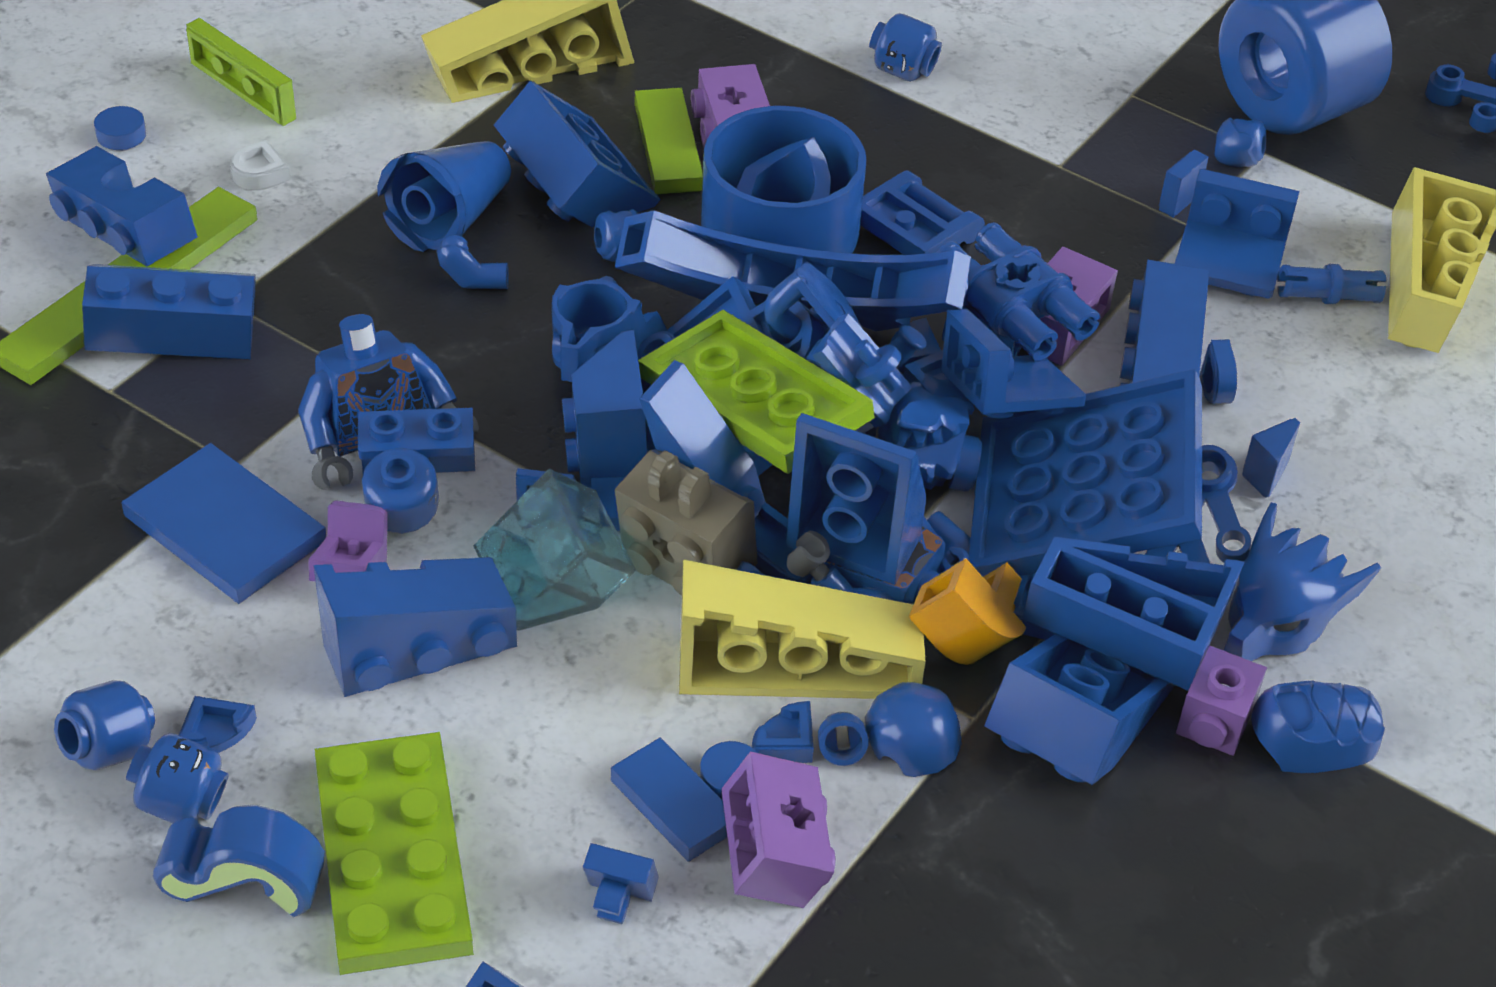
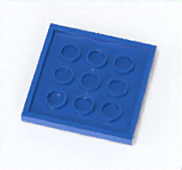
[968,368,1202,577]

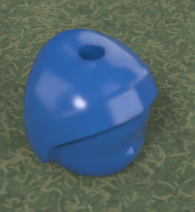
[1214,117,1266,167]
[594,209,639,262]

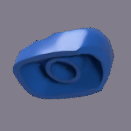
[1251,680,1385,773]

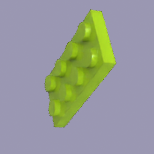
[638,310,874,474]
[314,732,474,975]

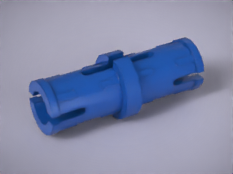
[1277,264,1387,304]

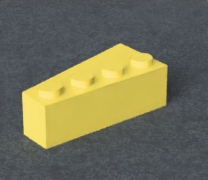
[421,0,634,103]
[1388,167,1496,353]
[679,560,926,699]

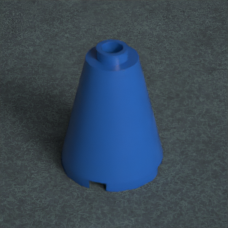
[377,141,511,252]

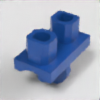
[806,313,912,428]

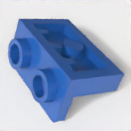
[358,408,475,474]

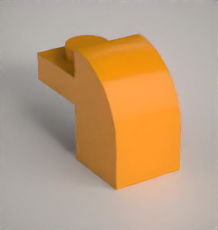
[909,558,1026,665]

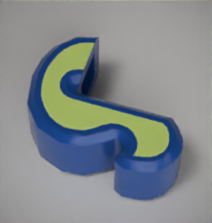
[152,805,325,917]

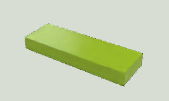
[186,17,296,126]
[635,88,703,194]

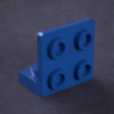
[1175,169,1300,299]
[941,309,1086,418]

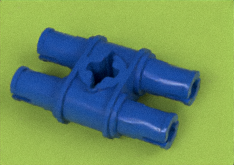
[936,222,1100,361]

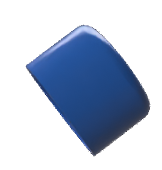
[1218,0,1392,135]
[701,106,866,254]

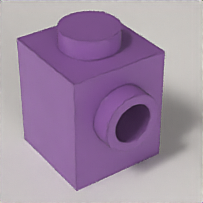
[1176,645,1267,756]

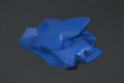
[552,276,667,382]
[878,375,975,490]
[1224,502,1381,661]

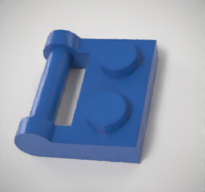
[860,170,985,255]

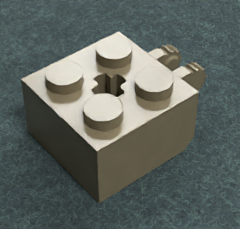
[615,450,758,596]

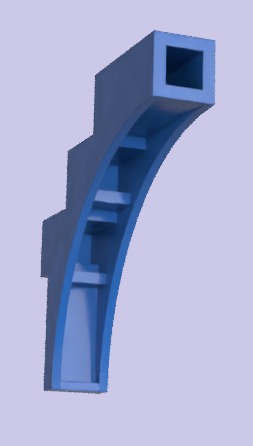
[615,210,971,331]

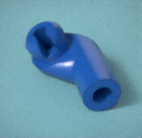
[437,234,509,289]

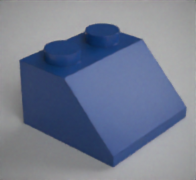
[562,330,647,494]

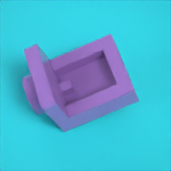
[309,500,387,581]

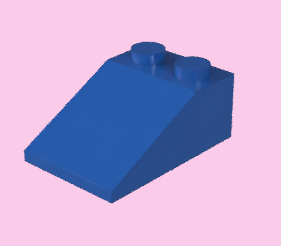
[786,413,926,585]
[984,634,1175,785]

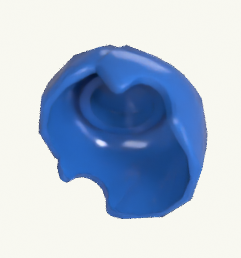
[864,682,962,777]

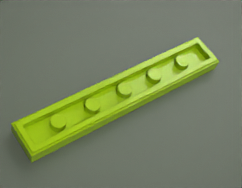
[0,186,258,385]

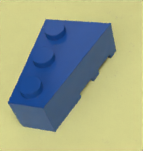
[1022,536,1245,691]
[313,557,517,697]

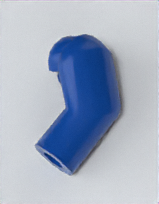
[927,511,971,573]

